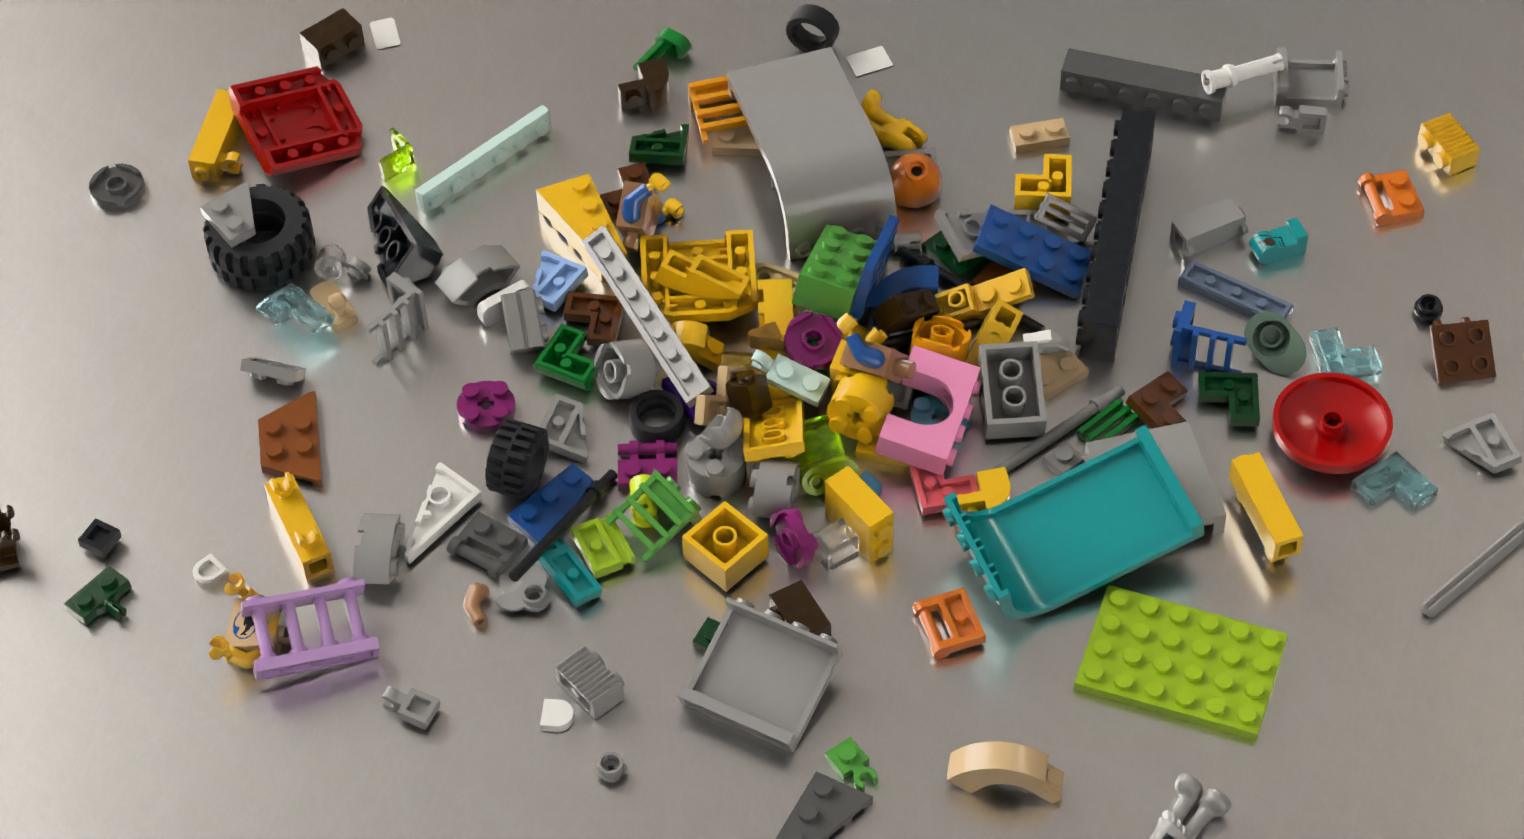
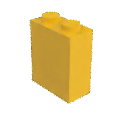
[825,466,894,563]

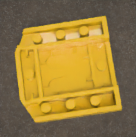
[640,229,758,323]

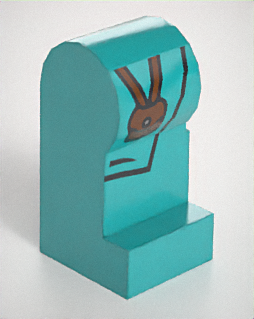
[1249,217,1308,264]

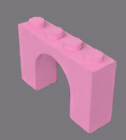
[875,345,982,476]

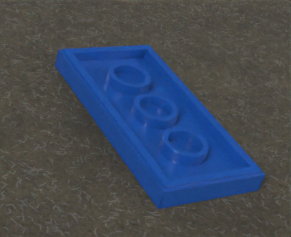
[850,215,900,319]

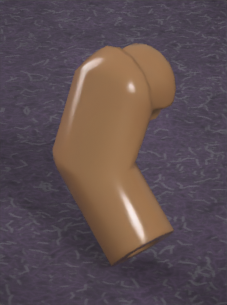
[463,583,489,627]

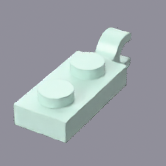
[751,349,831,407]

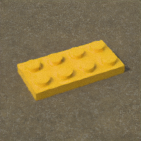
[743,396,805,463]

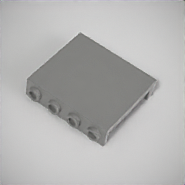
[1081,421,1227,535]
[677,597,843,754]

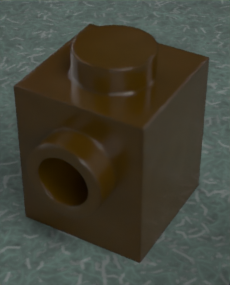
[725,370,773,419]

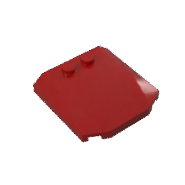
[228,66,362,176]

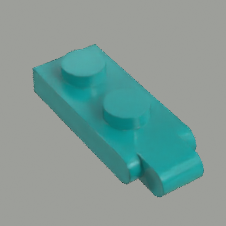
[536,540,603,607]

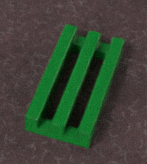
[1077,398,1140,443]

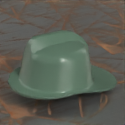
[1244,311,1307,375]

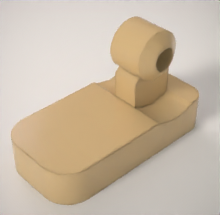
[310,280,358,332]

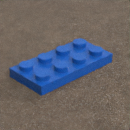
[972,204,1091,299]

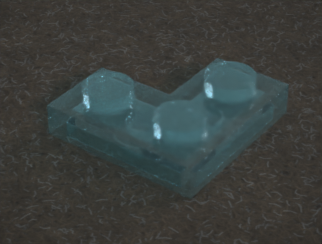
[256,283,335,334]
[1308,327,1383,378]
[1351,451,1438,511]

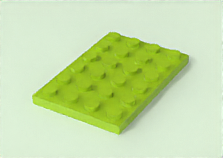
[1073,585,1288,741]

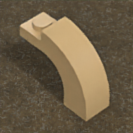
[947,741,1064,804]

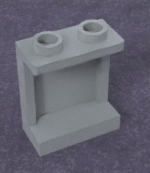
[1274,47,1349,108]

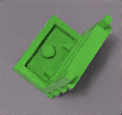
[605,469,702,563]

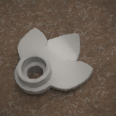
[495,564,550,612]

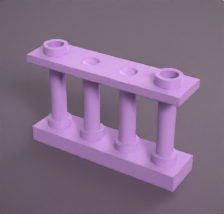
[240,577,380,681]

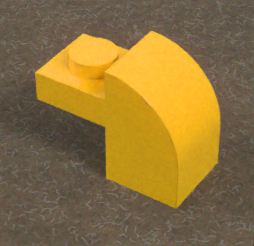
[654,320,724,371]
[956,467,1011,511]

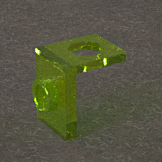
[379,128,415,182]

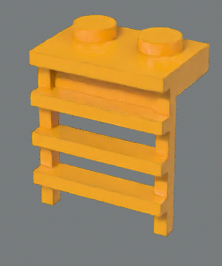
[688,76,752,144]

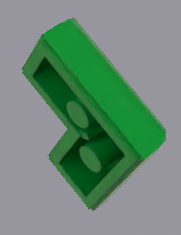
[534,323,599,391]

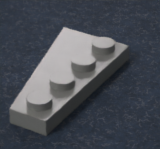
[933,210,1055,262]

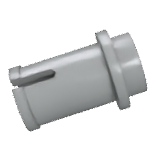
[891,231,922,253]

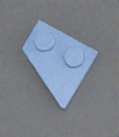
[532,250,589,312]

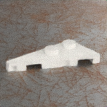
[404,462,483,564]

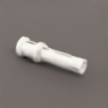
[1201,53,1284,94]

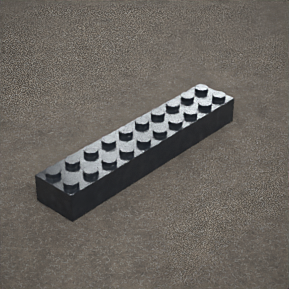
[1075,109,1156,362]

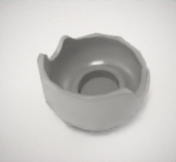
[699,407,743,450]

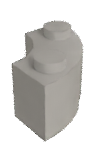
[435,245,520,307]
[353,513,405,585]

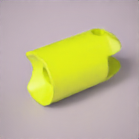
[629,474,658,528]

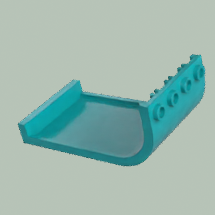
[942,425,1205,619]

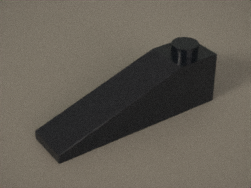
[367,186,443,288]

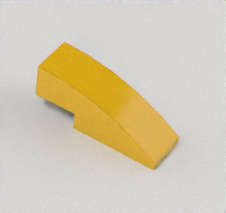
[654,249,751,299]

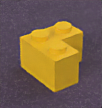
[1014,154,1072,219]

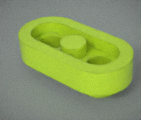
[799,456,860,496]

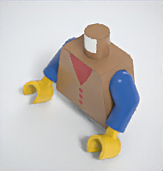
[616,173,685,253]
[837,313,916,384]

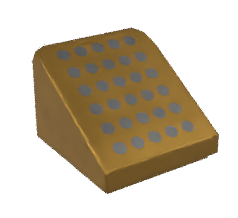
[748,322,784,351]

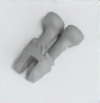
[1150,773,1231,839]

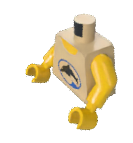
[209,572,291,669]

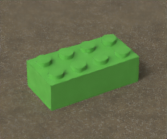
[791,224,876,319]

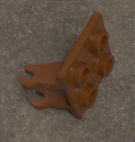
[1430,317,1496,384]

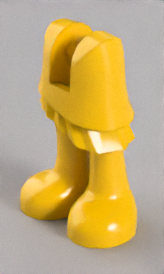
[861,89,928,151]

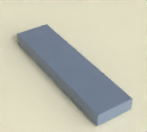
[1178,260,1294,320]

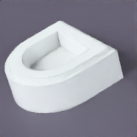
[193,553,230,589]
[540,699,574,732]

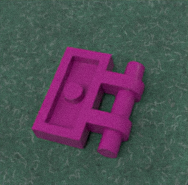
[618,439,678,491]

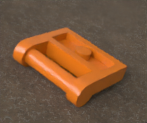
[1358,169,1425,225]
[912,587,986,659]

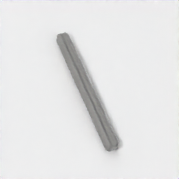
[1421,518,1524,618]

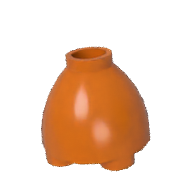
[889,153,942,208]

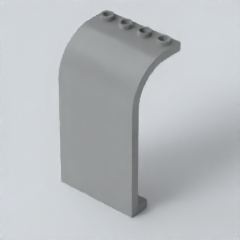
[727,47,897,261]

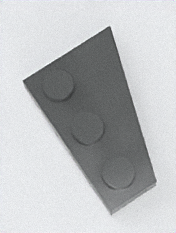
[776,771,873,839]

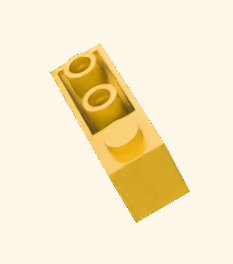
[965,299,1024,394]

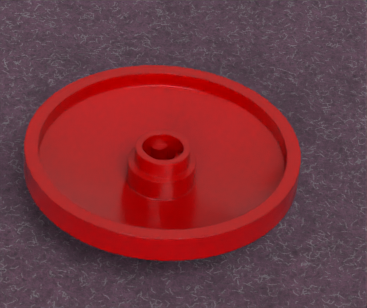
[1272,372,1393,474]

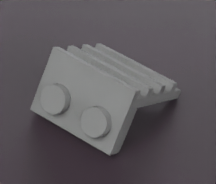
[366,272,429,366]

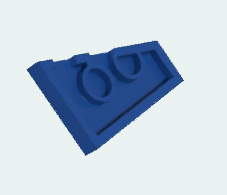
[507,463,593,545]

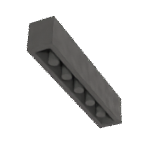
[1060,48,1228,121]

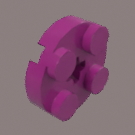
[783,312,842,370]
[457,381,516,434]
[770,508,819,570]

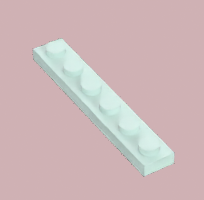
[415,104,552,214]

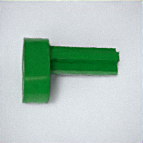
[633,27,692,72]

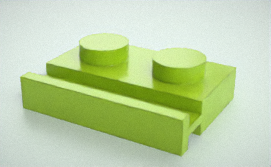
[570,513,636,579]

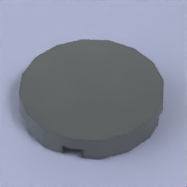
[89,163,145,211]

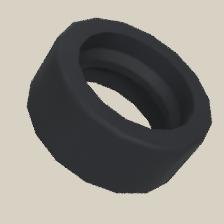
[786,4,840,53]
[629,390,685,443]

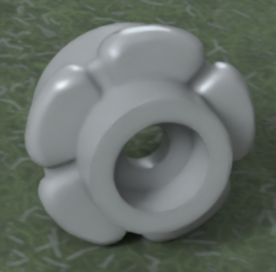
[344,256,371,282]
[595,752,627,782]

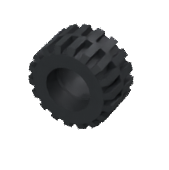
[485,419,549,500]

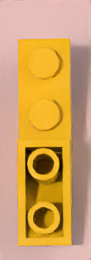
[928,268,1035,321]

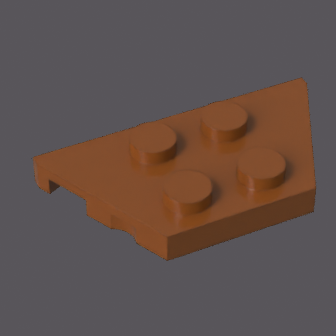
[258,391,323,488]

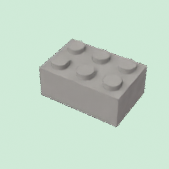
[977,341,1047,440]

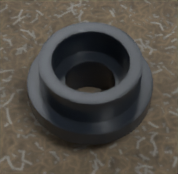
[1414,294,1443,321]

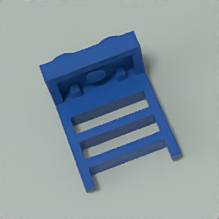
[1170,300,1247,373]

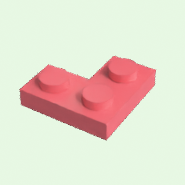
[908,464,979,516]

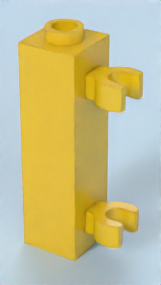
[188,89,243,182]
[1229,452,1304,563]
[264,472,335,581]

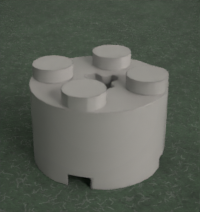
[594,339,660,400]
[686,434,747,498]
[747,458,800,519]

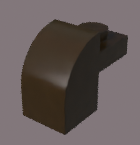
[617,57,670,112]

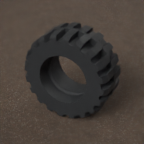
[203,184,315,291]

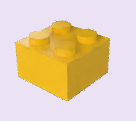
[682,501,769,592]

